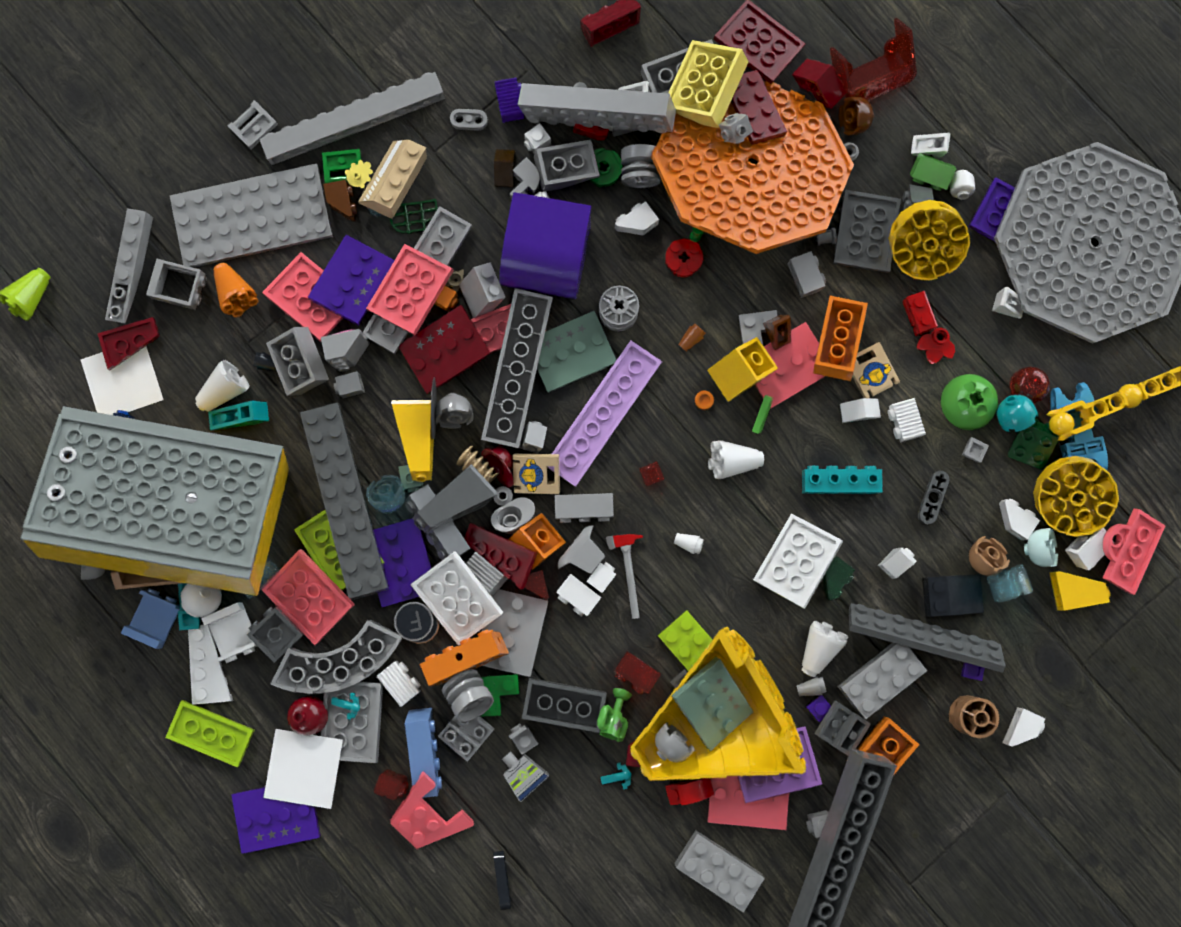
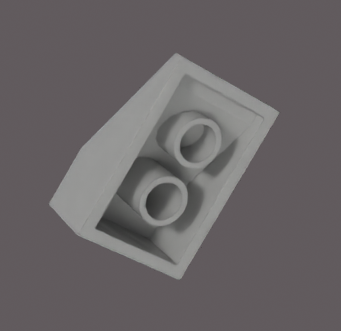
[534,140,600,192]

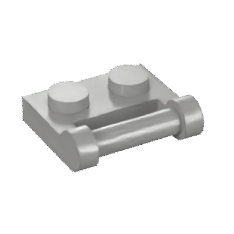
[227,100,278,149]

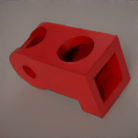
[573,123,609,141]

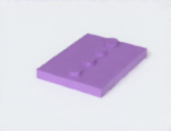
[738,726,822,804]

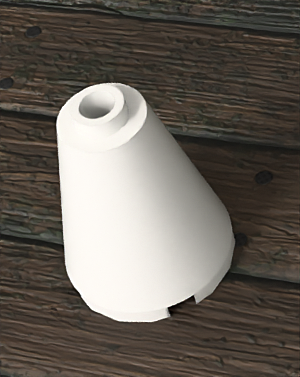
[195,360,249,412]

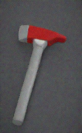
[606,534,643,619]

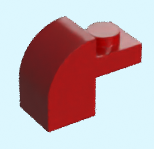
[665,778,715,805]

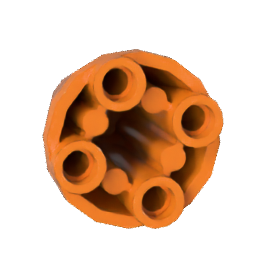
[213,263,258,317]

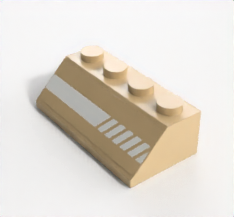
[358,140,427,219]

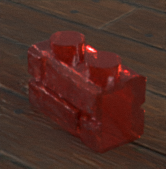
[374,769,409,800]

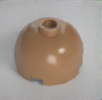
[968,536,1010,576]

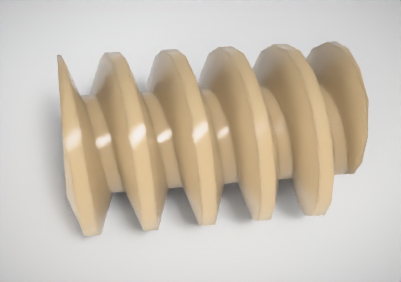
[457,446,499,483]

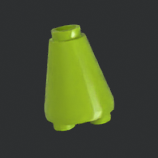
[0,268,51,321]

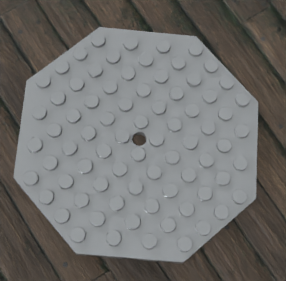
[994,142,1181,344]

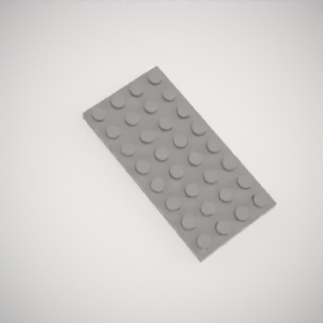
[170,164,333,268]

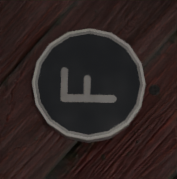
[394,602,434,641]

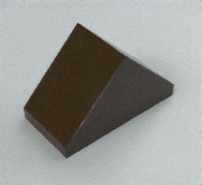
[494,149,515,187]

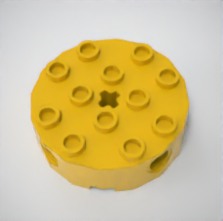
[888,200,970,281]
[1033,456,1119,537]

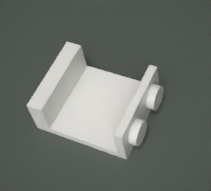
[201,603,257,663]

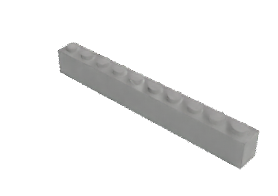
[260,72,445,165]

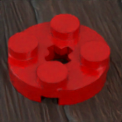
[665,239,703,277]

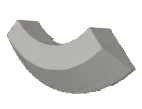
[271,620,402,694]

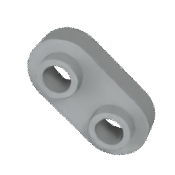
[450,109,488,130]

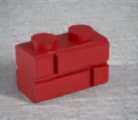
[902,291,938,336]

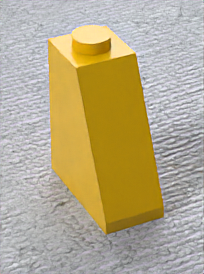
[1049,571,1110,611]

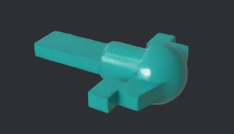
[331,693,360,720]
[600,763,632,789]

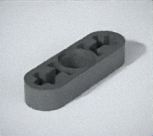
[918,471,949,524]

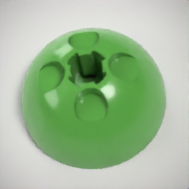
[941,374,998,430]

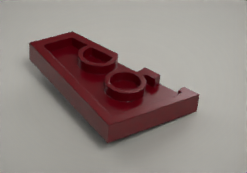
[97,317,160,370]

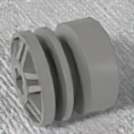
[621,144,661,188]
[599,285,639,332]
[442,669,494,722]

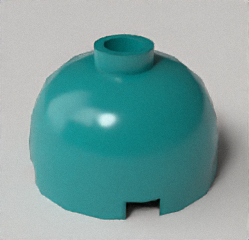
[997,395,1038,432]

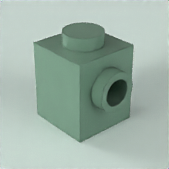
[399,465,424,493]

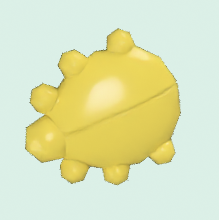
[345,160,373,188]

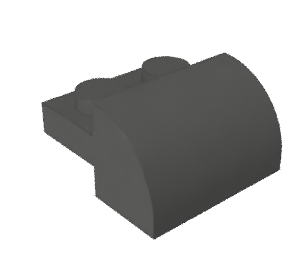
[814,701,871,756]

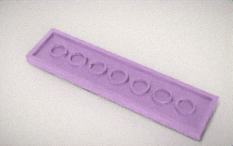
[547,340,662,487]

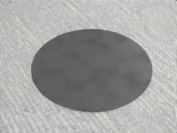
[431,378,437,440]

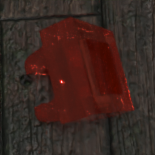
[639,461,664,487]

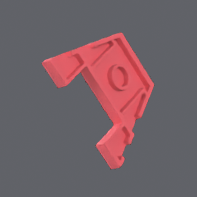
[391,771,474,849]

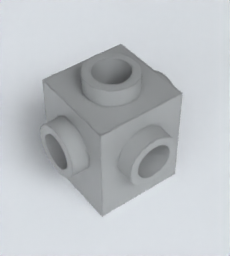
[719,113,753,144]

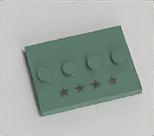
[537,311,616,393]
[672,656,753,751]

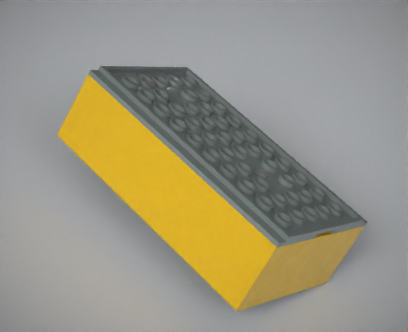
[21,406,289,596]

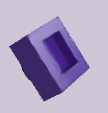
[961,662,985,681]
[806,695,831,722]

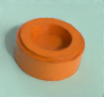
[695,391,714,410]

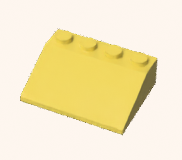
[668,40,748,128]

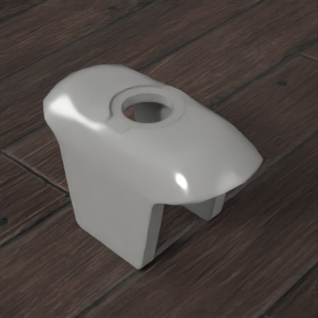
[558,525,605,574]

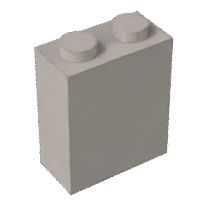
[459,263,505,318]

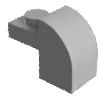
[510,157,540,200]

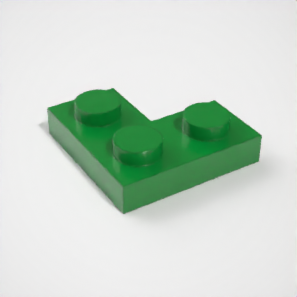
[481,674,519,717]

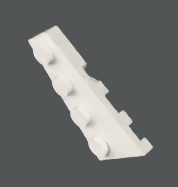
[188,625,233,704]

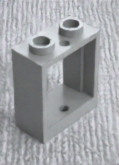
[146,259,207,310]

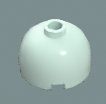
[1024,528,1058,567]

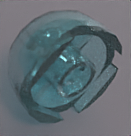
[366,475,406,514]

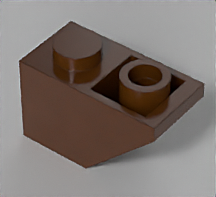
[323,180,358,222]

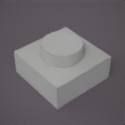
[962,437,989,463]

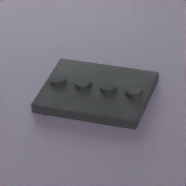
[833,190,901,273]

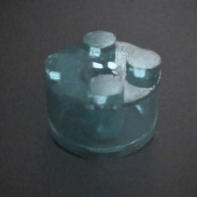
[987,564,1033,602]

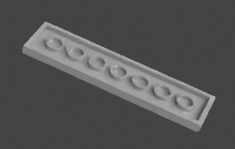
[363,206,472,354]

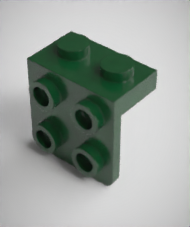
[1008,418,1059,469]

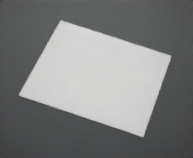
[81,346,163,416]
[264,729,343,809]

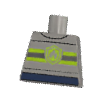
[502,751,549,802]

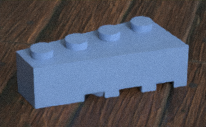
[405,708,442,798]

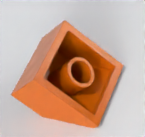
[509,513,566,570]

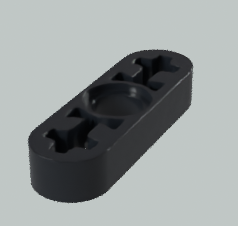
[494,850,511,910]

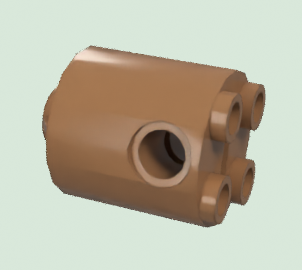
[949,695,999,738]

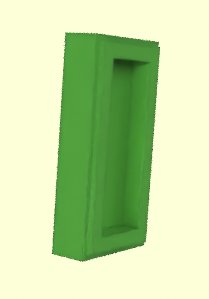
[752,395,774,434]

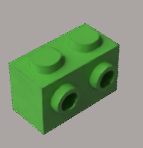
[910,153,956,191]

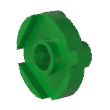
[590,148,622,187]

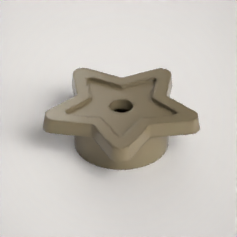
[445,269,464,292]

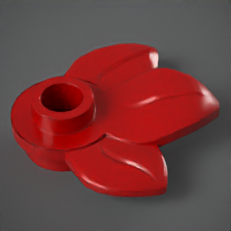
[917,328,955,364]

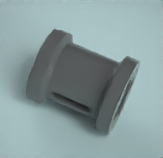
[814,228,837,246]

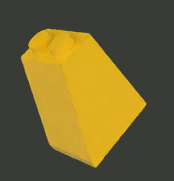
[707,337,778,402]

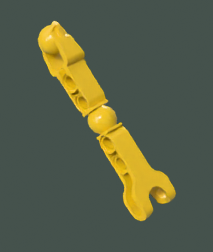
[1047,366,1181,441]

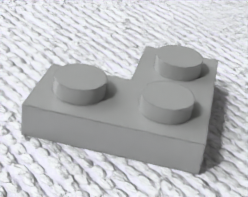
[739,310,777,345]

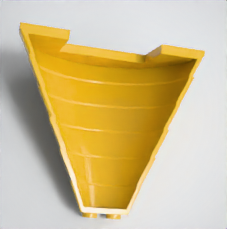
[630,627,806,781]

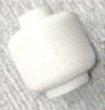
[949,170,975,200]

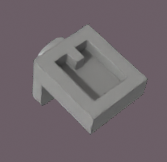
[509,724,539,755]

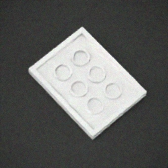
[753,514,843,609]
[411,551,503,646]

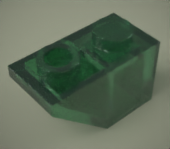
[823,556,855,601]

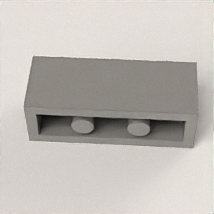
[555,493,614,523]

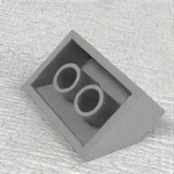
[321,329,369,372]

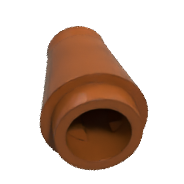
[678,324,706,352]

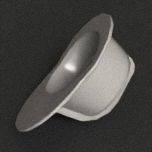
[491,498,535,534]

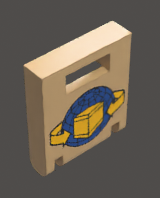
[852,342,900,399]
[513,454,560,494]

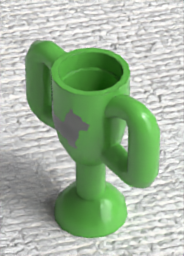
[597,688,632,742]

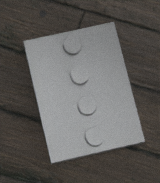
[481,589,548,677]
[321,682,383,763]

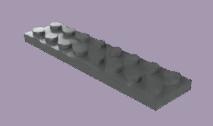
[848,603,1006,673]

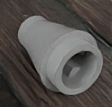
[797,676,827,696]

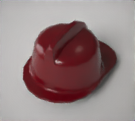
[481,444,514,487]

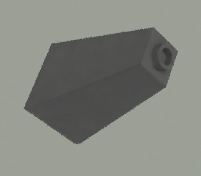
[412,464,498,533]

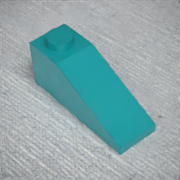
[208,401,269,430]

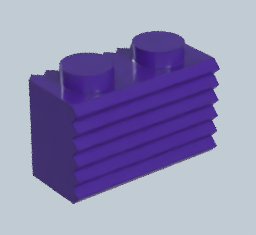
[494,78,524,123]

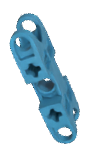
[1050,382,1108,470]

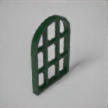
[390,199,438,234]

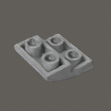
[438,716,494,762]

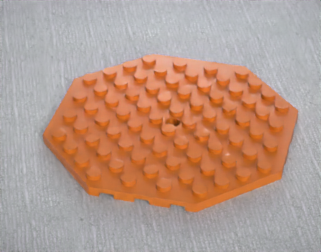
[651,81,854,254]

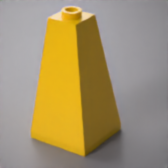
[392,400,434,482]

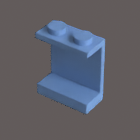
[121,588,180,649]

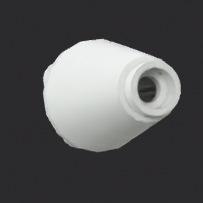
[708,441,764,479]
[801,621,848,677]

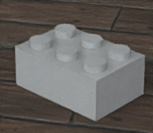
[266,327,329,396]

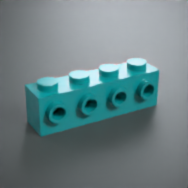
[802,466,883,494]

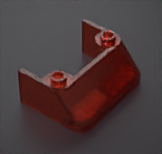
[830,18,917,101]

